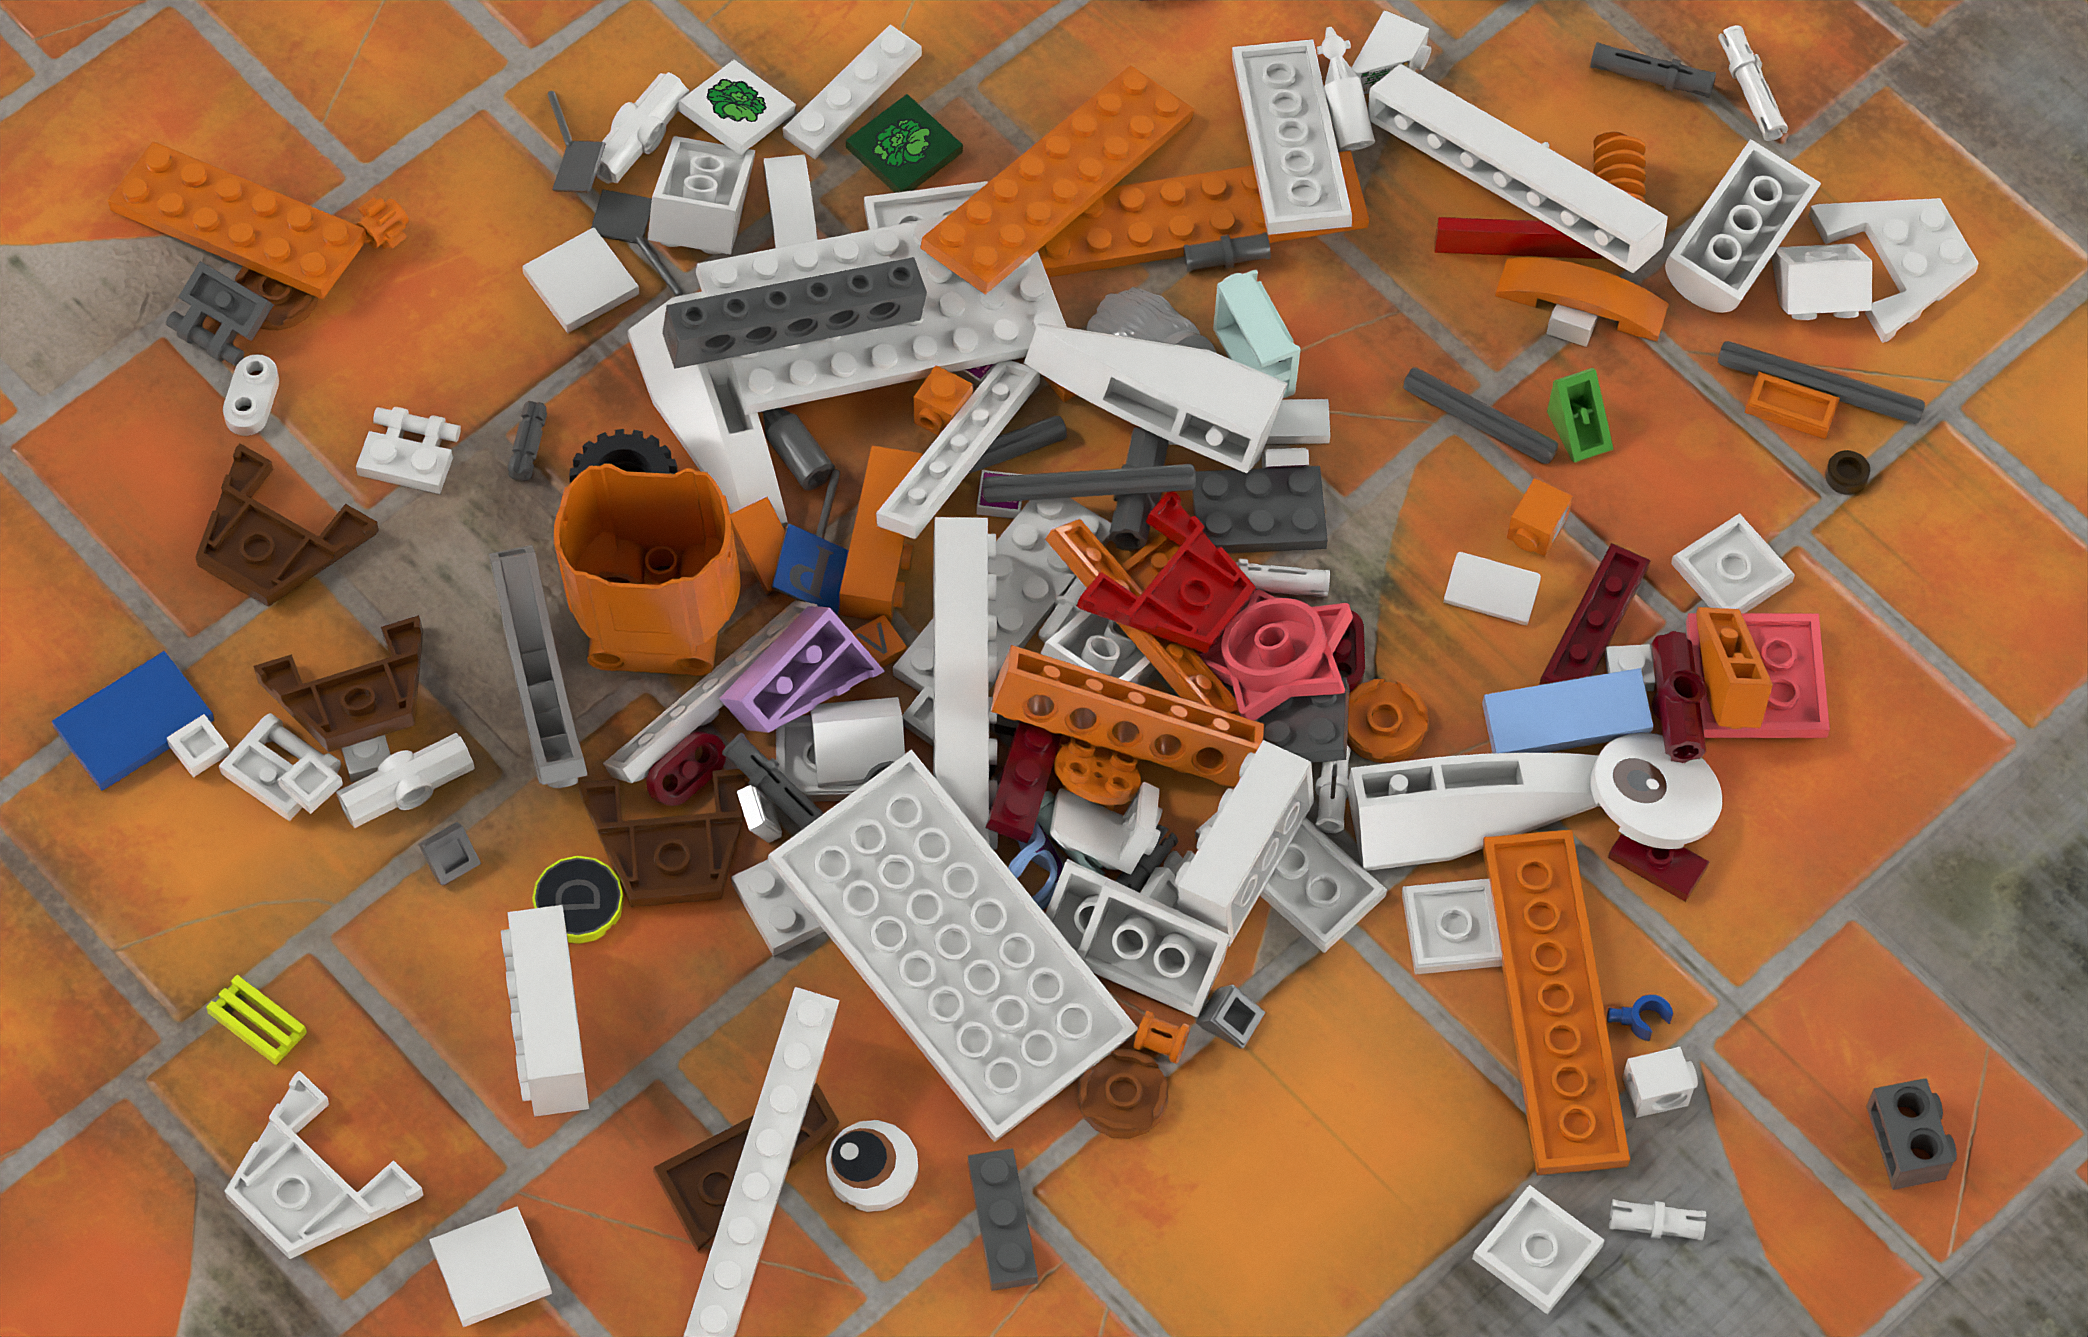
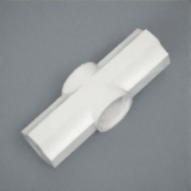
[596,72,689,184]
[336,733,475,828]

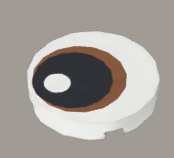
[826,1120,918,1212]

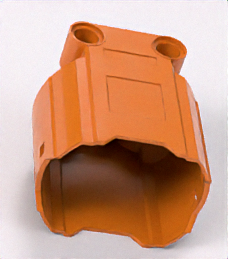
[554,464,740,676]

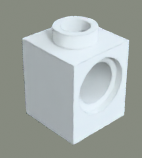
[1622,1047,1698,1118]

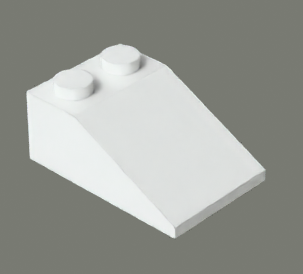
[648,136,755,255]
[1041,610,1156,686]

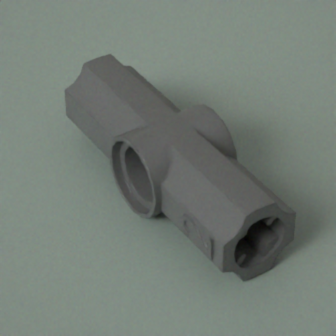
[1109,428,1169,552]

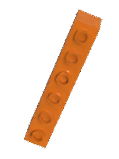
[991,645,1264,787]

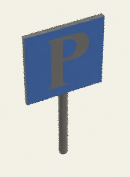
[771,469,849,615]

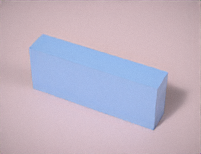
[1482,668,1653,753]

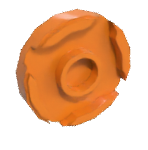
[1347,679,1428,763]

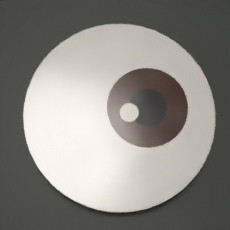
[1590,733,1722,849]

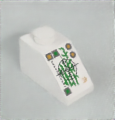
[1352,10,1431,94]

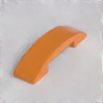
[1495,257,1669,342]

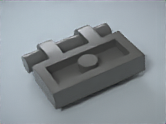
[166,261,274,366]

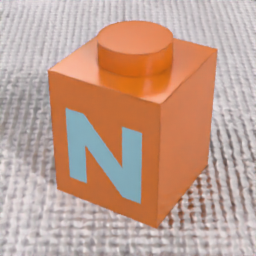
[1507,478,1573,556]

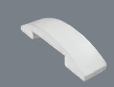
[764,154,817,248]

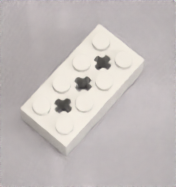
[1175,740,1314,947]
[501,905,589,1117]

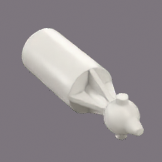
[1317,27,1375,152]

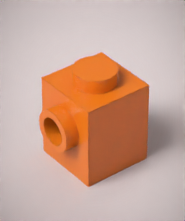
[914,365,973,436]

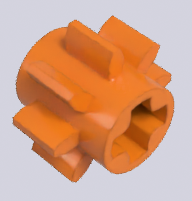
[356,197,409,249]

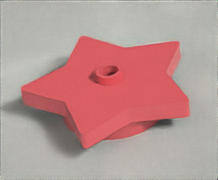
[1196,589,1353,721]

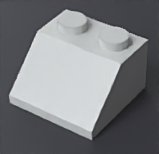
[1771,244,1872,320]

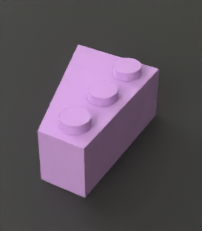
[719,606,885,733]

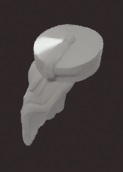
[1087,287,1216,353]

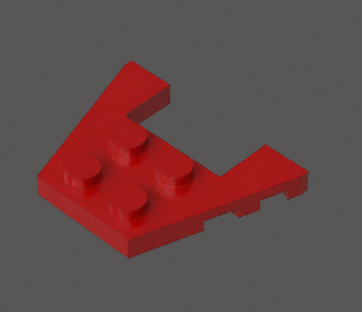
[1076,491,1256,653]

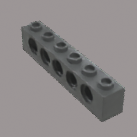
[662,257,927,369]

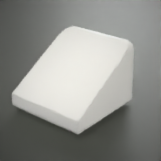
[1547,304,1598,347]

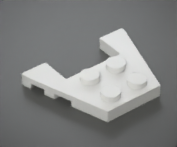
[1809,198,1979,343]
[225,1071,424,1259]

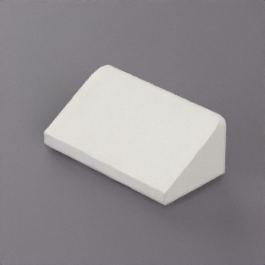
[1443,552,1541,626]

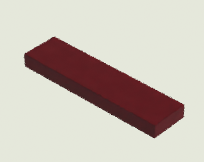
[1539,543,1651,685]

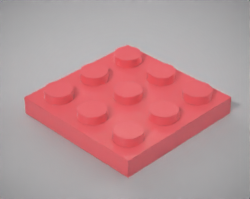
[1686,613,1830,738]

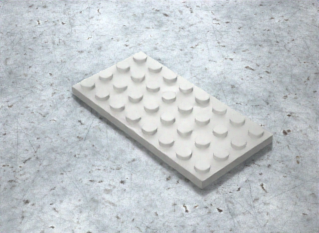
[696,214,1067,415]
[768,749,1138,1142]

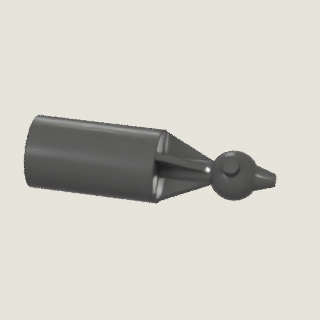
[760,408,835,490]

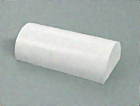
[1665,139,1821,313]

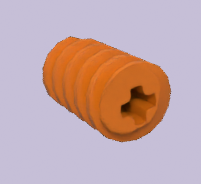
[1593,131,1646,204]

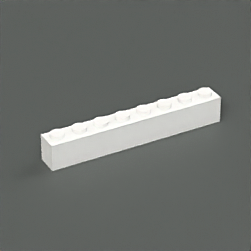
[1368,64,1668,273]
[933,517,998,849]
[683,987,839,1337]

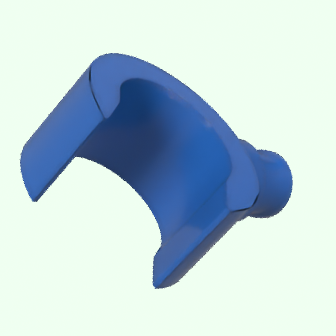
[1607,995,1673,1041]

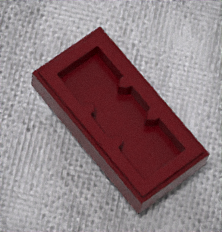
[1608,833,1709,902]

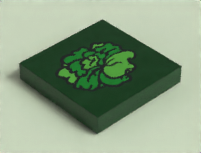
[846,94,963,193]

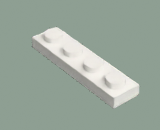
[783,24,922,159]

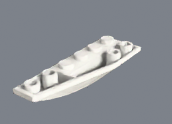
[628,291,788,527]
[1024,323,1288,473]
[1348,752,1599,871]

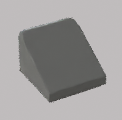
[1196,984,1266,1049]

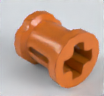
[1133,1010,1191,1064]

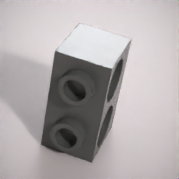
[1866,1078,1957,1190]

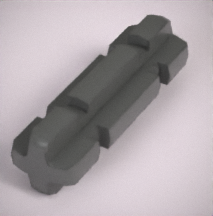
[508,401,547,481]

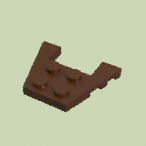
[195,443,379,607]
[253,615,423,752]
[579,769,750,907]

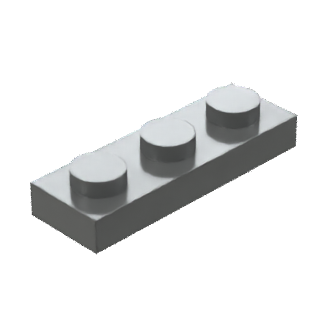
[967,1148,1038,1291]

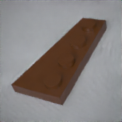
[653,1083,839,1252]

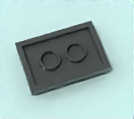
[1192,466,1328,553]

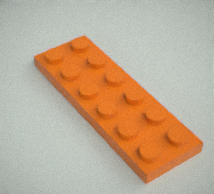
[107,141,368,300]

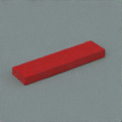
[1434,217,1602,259]

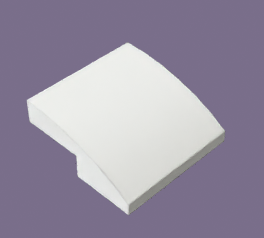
[429,1206,552,1327]

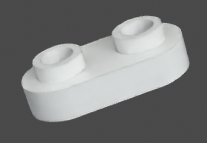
[223,355,279,436]

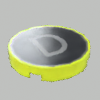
[532,856,624,944]

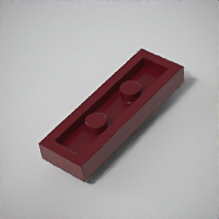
[985,721,1062,844]

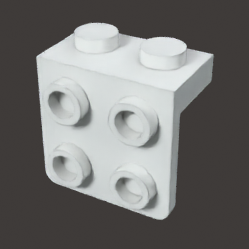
[1050,782,1162,875]

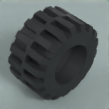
[569,429,678,483]

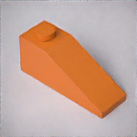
[1696,607,1773,729]

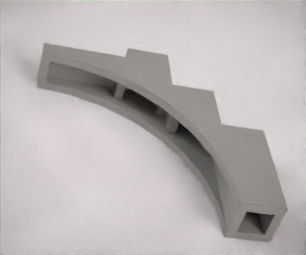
[489,545,587,788]

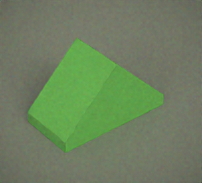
[1547,368,1613,462]

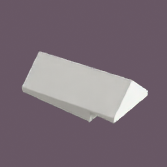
[1045,859,1231,1018]

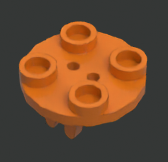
[1054,737,1141,811]

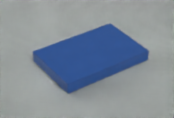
[52,651,214,791]

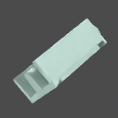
[1213,269,1301,399]

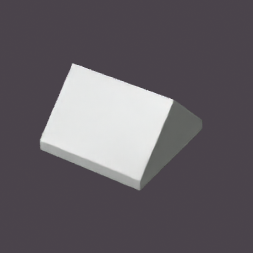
[810,697,905,787]

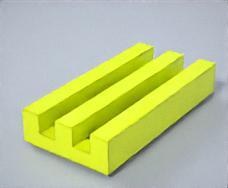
[206,975,307,1065]

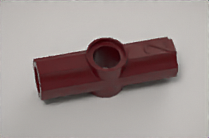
[1651,631,1706,763]

